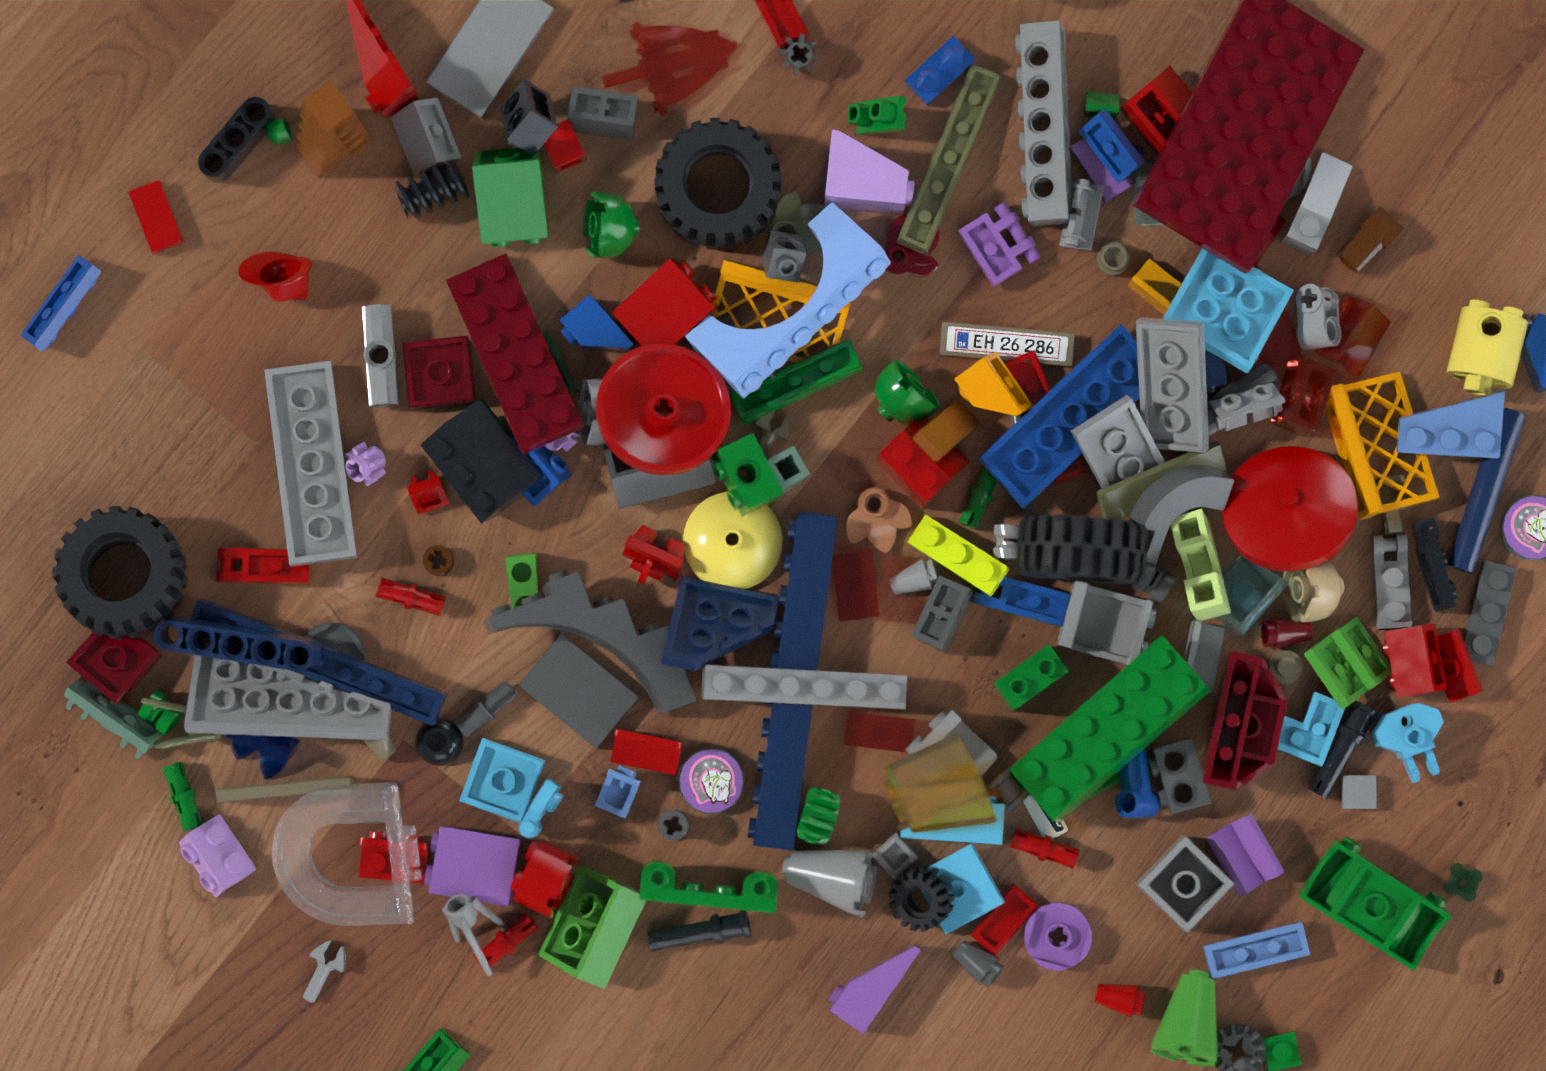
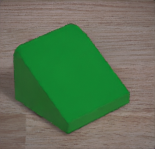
[1083,91,1120,119]

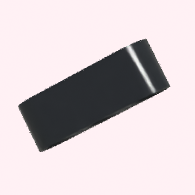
[198,97,275,183]

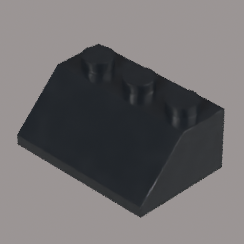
[421,398,544,524]

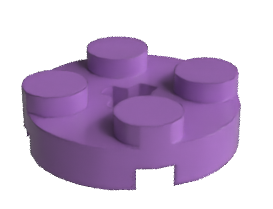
[1024,902,1092,971]

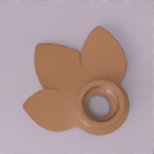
[846,487,912,553]

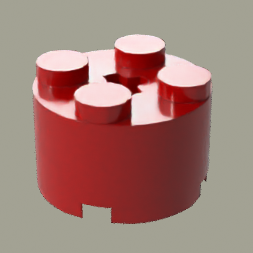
[510,840,580,918]

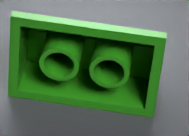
[538,864,647,989]

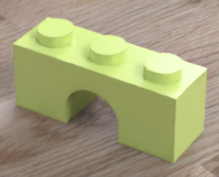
[1171,509,1231,621]

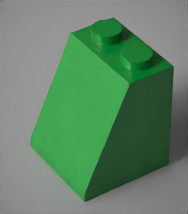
[472,147,549,247]

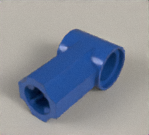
[1115,751,1160,819]

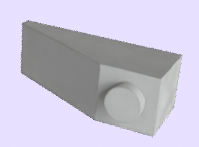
[1281,152,1353,256]

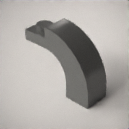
[1130,465,1234,564]

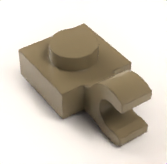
[1374,475,1408,536]

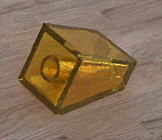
[883,733,997,833]

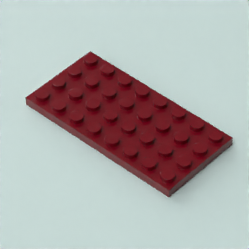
[1132,0,1365,274]

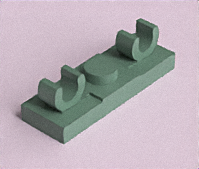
[63,676,163,759]

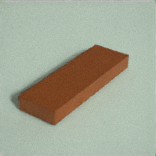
[912,399,981,462]

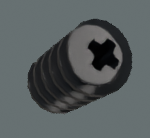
[395,161,470,220]

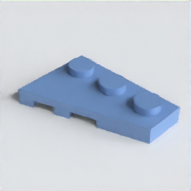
[1396,390,1505,458]

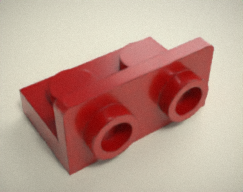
[359,831,431,883]

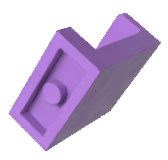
[424,826,523,907]

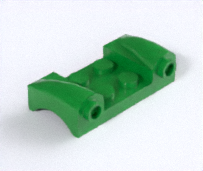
[1298,836,1452,971]
[639,859,778,913]

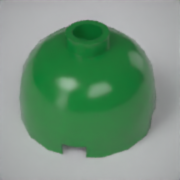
[583,192,640,258]
[874,360,941,425]

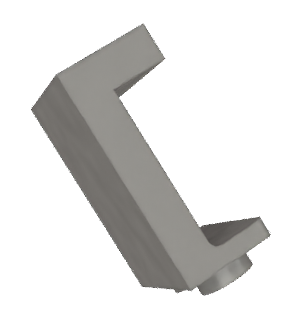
[1056,580,1157,665]

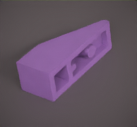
[828,945,921,1034]

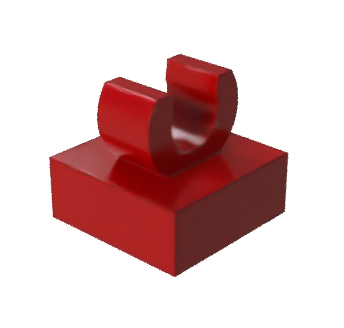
[407,470,449,515]

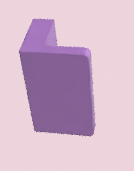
[1206,814,1284,897]

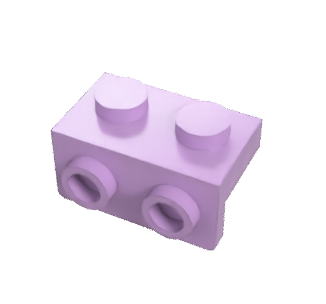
[179,814,257,898]

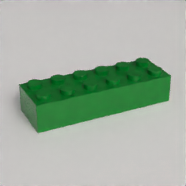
[1009,635,1211,823]

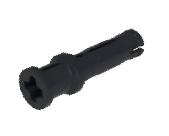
[1308,700,1381,800]
[647,910,751,952]

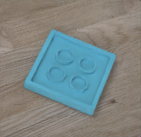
[1162,248,1294,374]

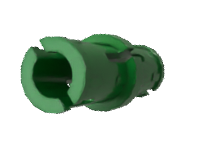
[957,465,997,530]
[162,761,204,832]

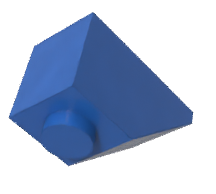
[560,294,635,353]
[1521,313,1546,393]

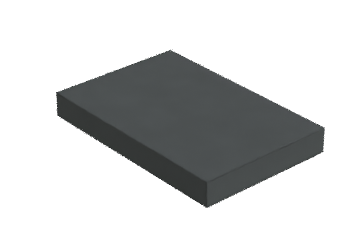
[519,634,639,749]

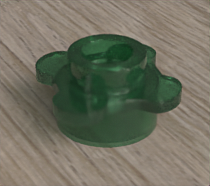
[1443,863,1482,902]

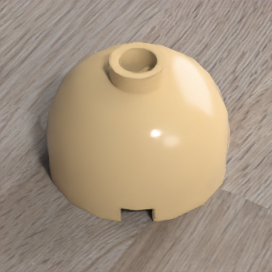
[1283,561,1344,622]

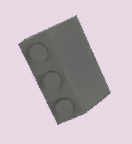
[603,444,716,509]

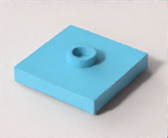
[459,738,546,823]
[919,843,1005,935]

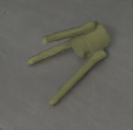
[141,698,221,749]

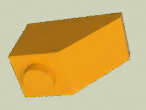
[954,352,1033,416]

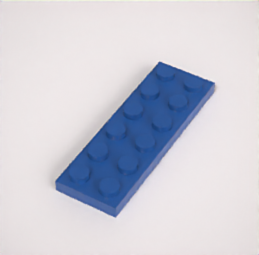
[977,324,1139,508]

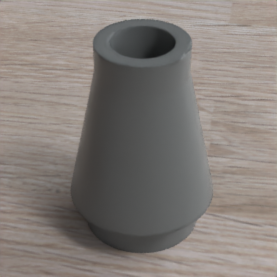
[952,940,1004,988]

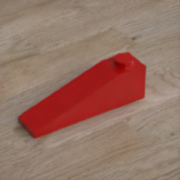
[346,0,419,119]

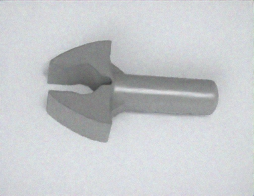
[303,940,346,1003]

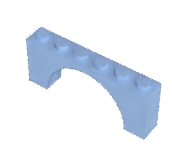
[685,202,891,399]

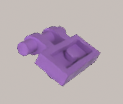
[958,202,1041,288]

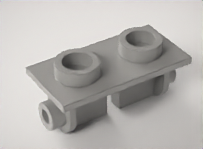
[1059,179,1104,251]
[1210,383,1285,431]

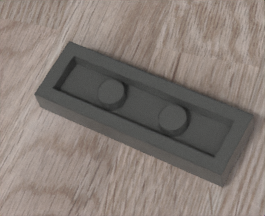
[1463,560,1517,666]

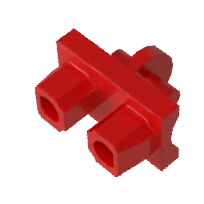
[622,525,685,585]

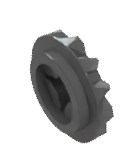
[1215,1024,1265,1071]

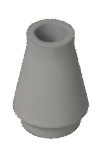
[889,558,939,596]

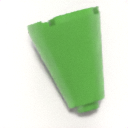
[1150,969,1218,1067]

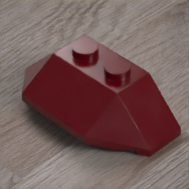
[1202,651,1288,791]

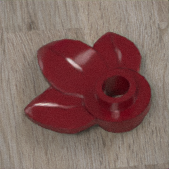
[883,214,940,277]

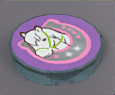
[1500,494,1546,561]
[678,748,745,814]

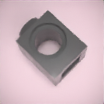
[762,230,806,282]

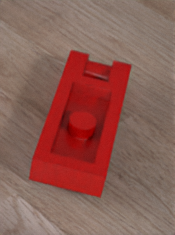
[216,548,311,585]

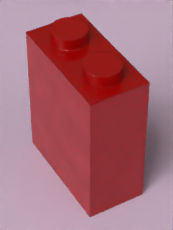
[612,258,720,346]

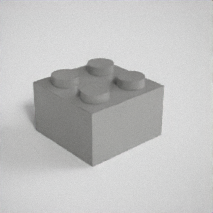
[1134,836,1234,933]

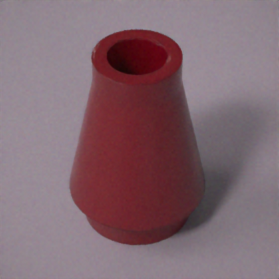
[1260,617,1313,650]

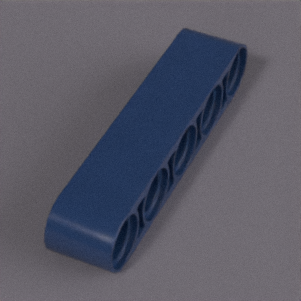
[154,617,322,671]

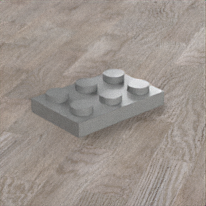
[1071,395,1165,489]

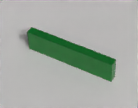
[729,339,864,425]

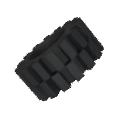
[888,866,955,932]

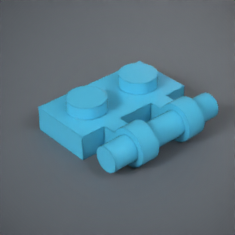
[519,779,564,838]

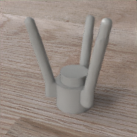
[442,894,508,976]

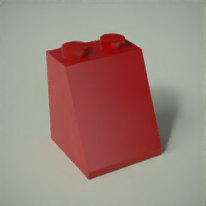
[876,418,970,508]

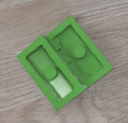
[1303,616,1392,709]

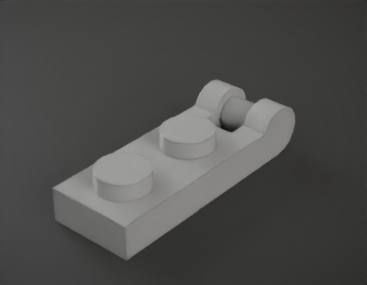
[1371,534,1412,629]

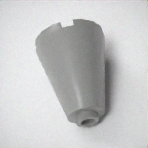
[782,850,878,918]

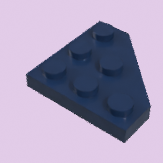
[661,576,780,671]

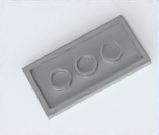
[426,0,554,120]
[1136,317,1209,453]

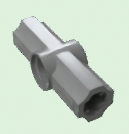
[362,304,399,407]

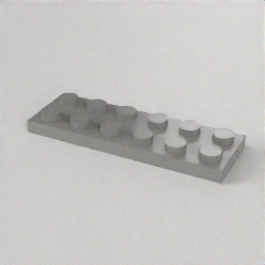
[264,361,357,567]

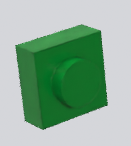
[1262,1031,1302,1071]

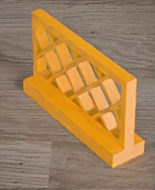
[712,260,852,363]
[1320,372,1440,521]

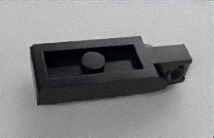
[1411,517,1457,612]

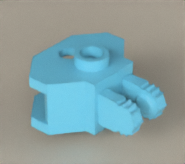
[1370,703,1444,783]

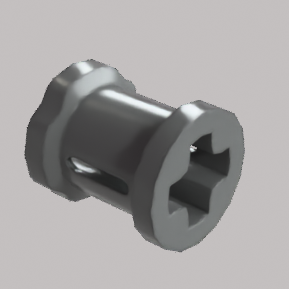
[988,766,1030,811]
[658,810,689,841]

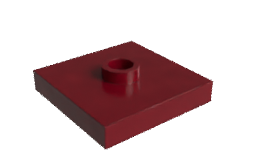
[402,335,476,410]
[66,633,163,706]

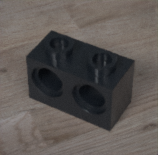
[500,79,558,156]

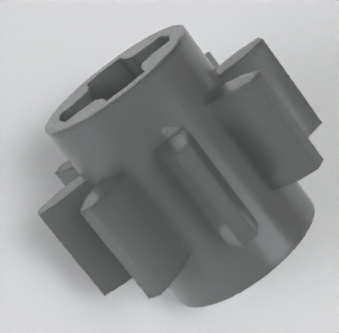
[778,34,820,75]

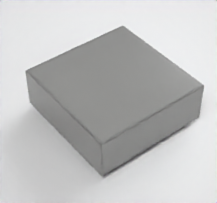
[1341,775,1377,809]
[874,832,918,880]

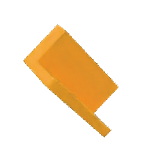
[1127,258,1181,315]

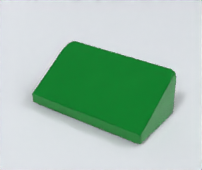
[403,1028,470,1071]

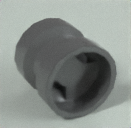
[1130,562,1177,605]

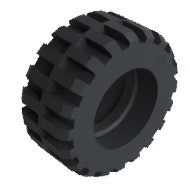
[654,117,782,250]
[52,506,188,640]
[1016,515,1148,584]

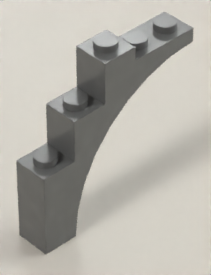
[484,569,696,715]

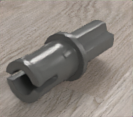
[454,681,517,738]

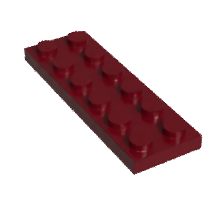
[446,253,584,455]

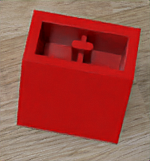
[1120,65,1192,156]

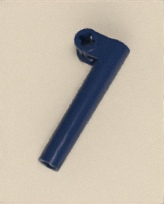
[1447,408,1527,574]

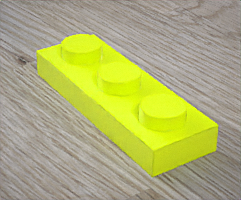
[907,514,1010,597]

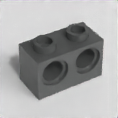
[1147,738,1211,814]

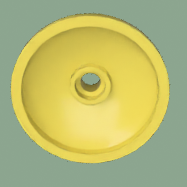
[683,492,783,589]

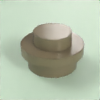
[1096,242,1130,275]
[1269,650,1303,684]

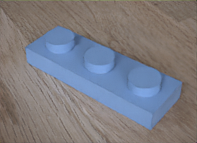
[1202,921,1310,979]

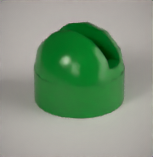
[266,116,293,145]

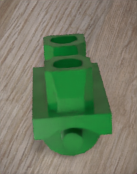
[847,96,907,136]

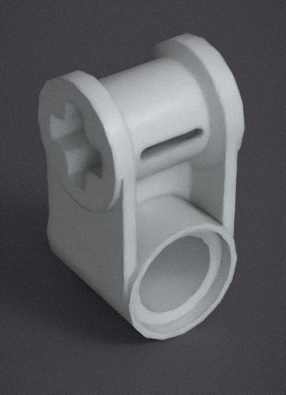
[1296,284,1341,350]

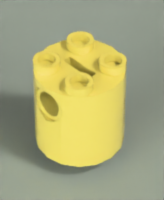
[1446,300,1528,396]

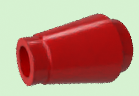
[1095,983,1146,1018]

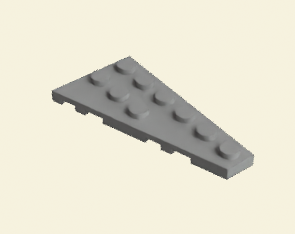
[184,641,392,740]

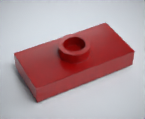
[1437,628,1483,703]

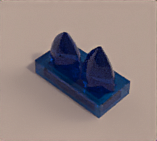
[225,734,300,779]

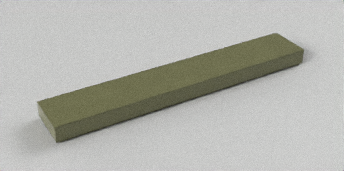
[896,63,1002,256]

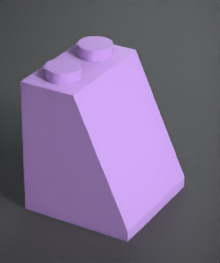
[825,130,914,215]

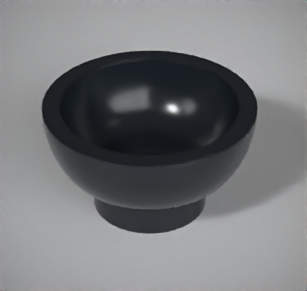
[415,718,464,766]

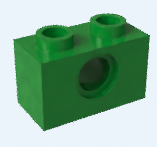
[712,433,784,517]
[992,644,1069,711]

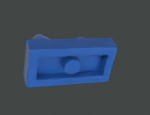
[905,36,976,106]
[1079,109,1145,184]

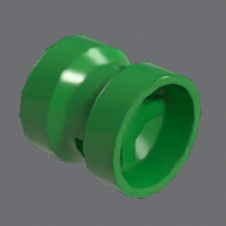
[138,689,184,736]

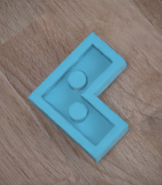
[1278,692,1345,767]

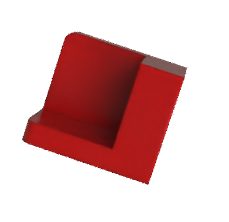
[544,120,587,174]

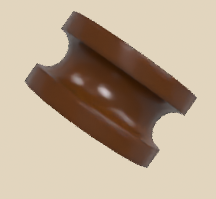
[422,545,454,576]

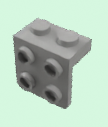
[905,710,997,803]

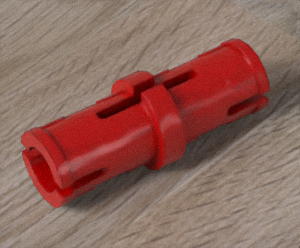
[376,577,446,616]
[1010,827,1080,869]
[473,912,539,968]

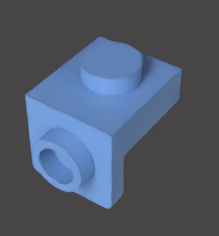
[595,765,642,819]

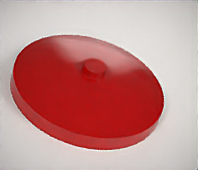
[596,344,731,476]
[1222,446,1358,571]

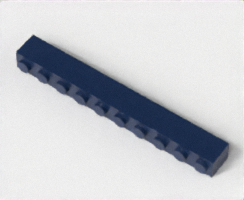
[747,512,838,851]

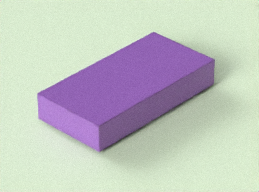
[1070,138,1134,204]

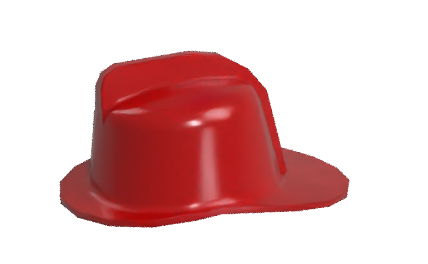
[238,251,312,302]

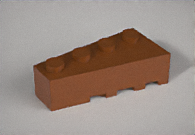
[296,80,372,178]

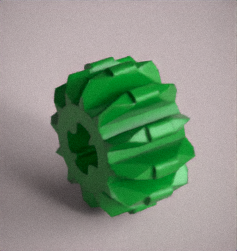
[796,787,841,845]

